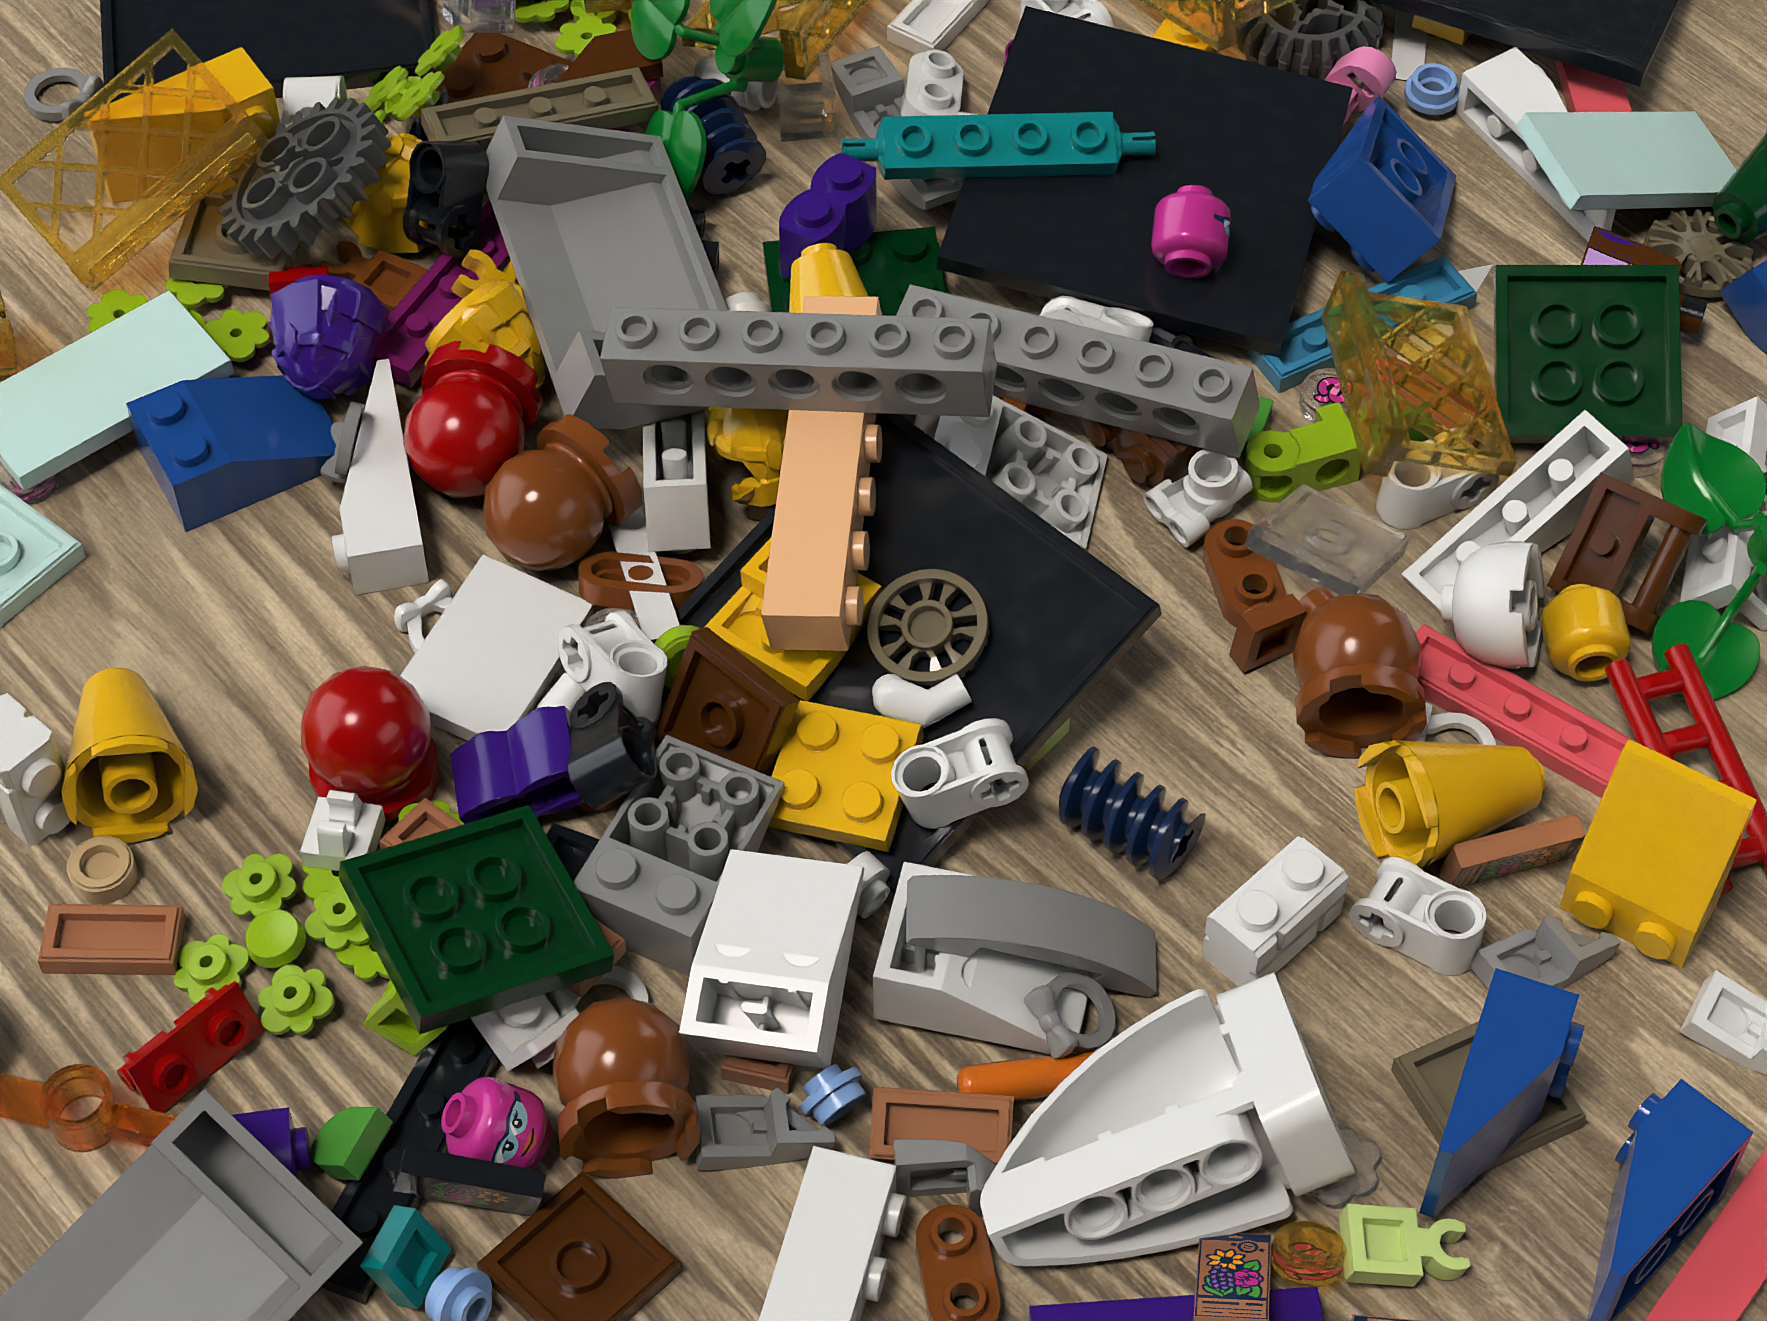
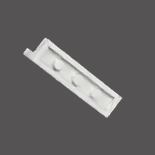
[1680,396,1767,631]

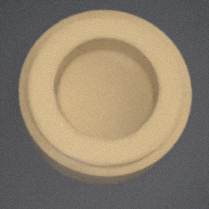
[67,836,138,904]

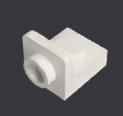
[471,994,580,1071]

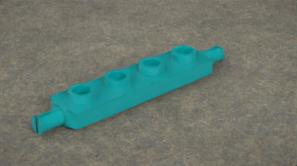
[841,112,1156,180]

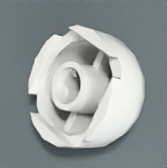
[1441,541,1544,669]

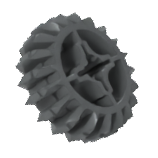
[1234,0,1384,80]

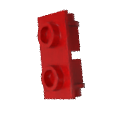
[116,981,265,1118]

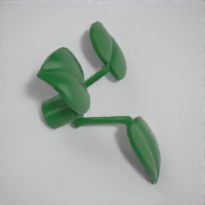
[631,0,784,207]
[1651,422,1767,702]

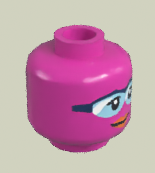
[1151,185,1231,278]
[441,1077,552,1168]

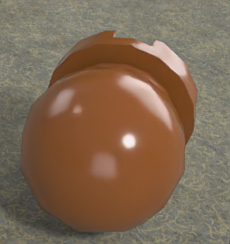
[482,414,642,571]
[1293,593,1427,759]
[553,997,700,1179]

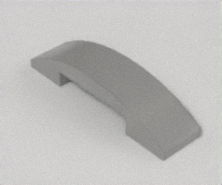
[829,46,965,210]
[906,875,1157,998]

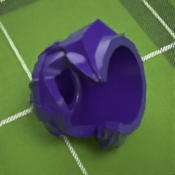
[269,274,393,400]

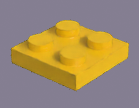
[768,700,924,852]

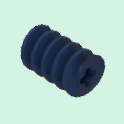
[660,76,766,196]
[1059,746,1206,881]

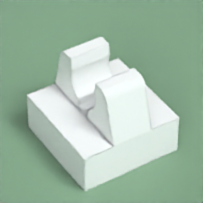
[300,790,386,871]

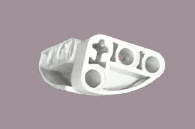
[980,972,1356,1266]

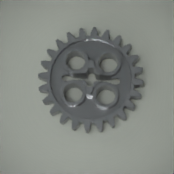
[219,98,391,259]

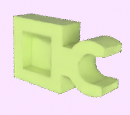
[1339,1204,1470,1287]

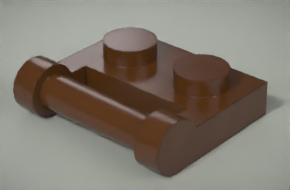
[1547,472,1708,634]

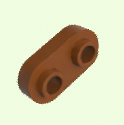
[1203,519,1285,628]
[578,552,703,611]
[916,1204,1001,1321]

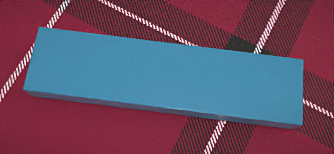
[1247,256,1477,393]

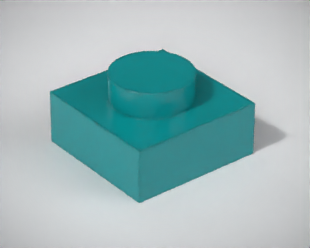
[360,1205,452,1309]

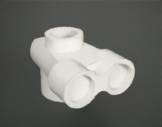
[1143,449,1253,547]

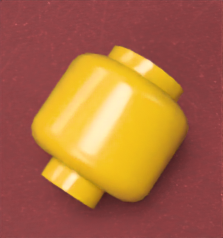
[1540,584,1631,682]

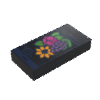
[393,1146,546,1216]

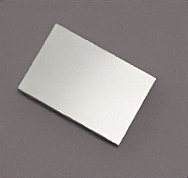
[400,554,593,741]

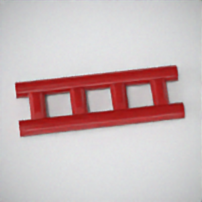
[1605,644,1767,896]

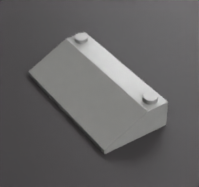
[485,116,728,430]
[0,1089,363,1321]

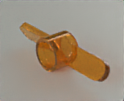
[0,1064,177,1152]

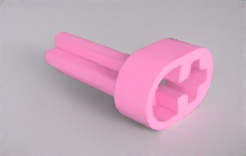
[1325,46,1397,125]

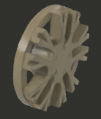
[1643,209,1754,298]
[867,569,989,688]

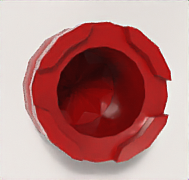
[403,341,544,499]
[300,666,440,821]

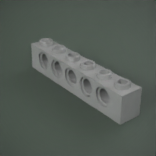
[896,284,1260,457]
[600,307,997,417]

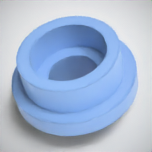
[1404,63,1460,115]
[799,1064,867,1127]
[425,1267,492,1321]

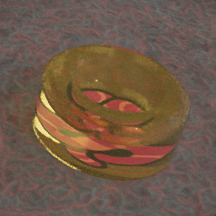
[1271,1220,1346,1287]

